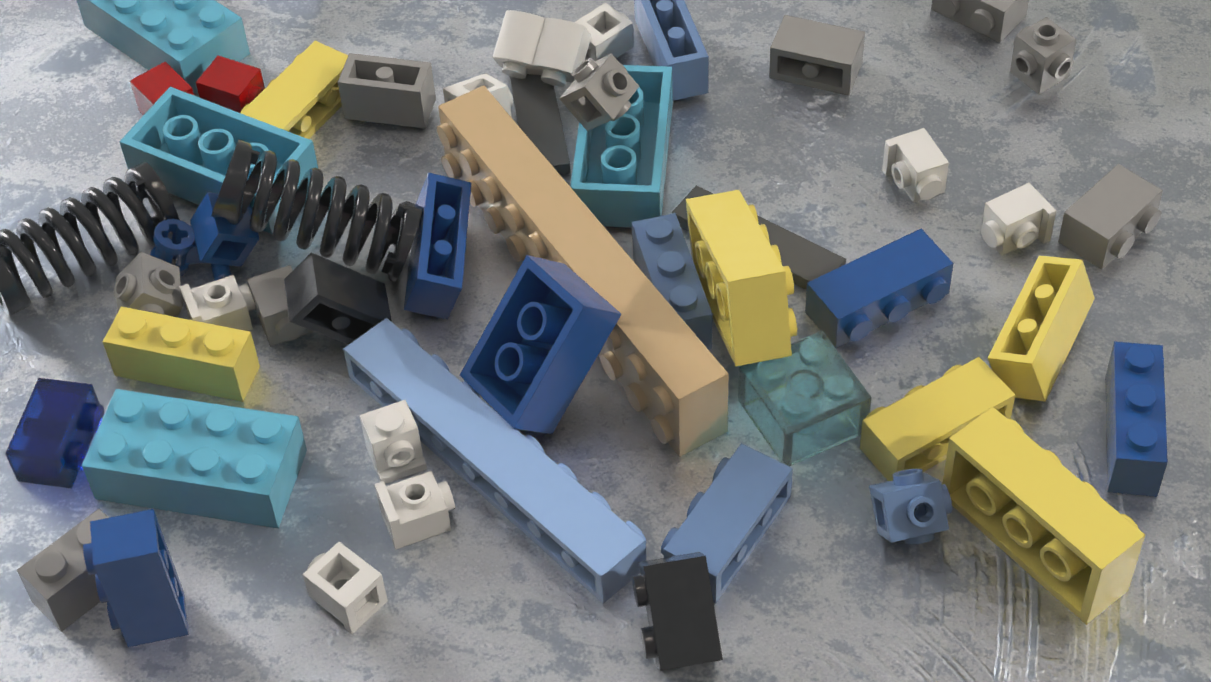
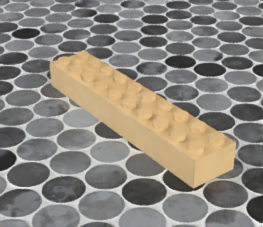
[437,85,729,457]

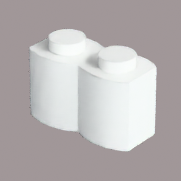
[493,10,591,87]

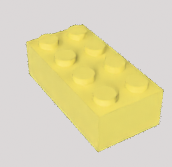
[686,190,797,367]
[942,406,1145,625]

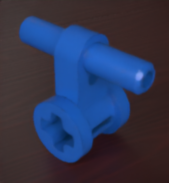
[150,219,232,281]

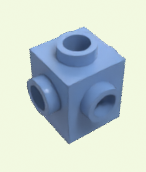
[869,469,952,544]

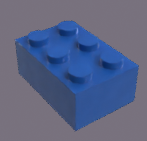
[460,255,622,434]

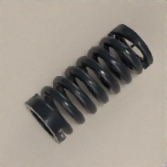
[211,140,422,282]
[0,162,180,316]

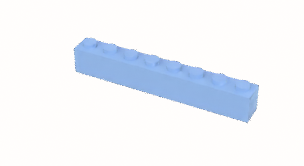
[343,318,646,604]

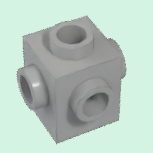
[1010,17,1076,95]
[559,53,639,131]
[114,252,184,317]

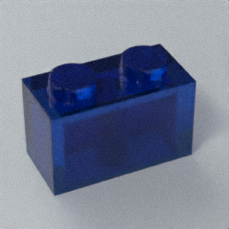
[5,378,105,489]

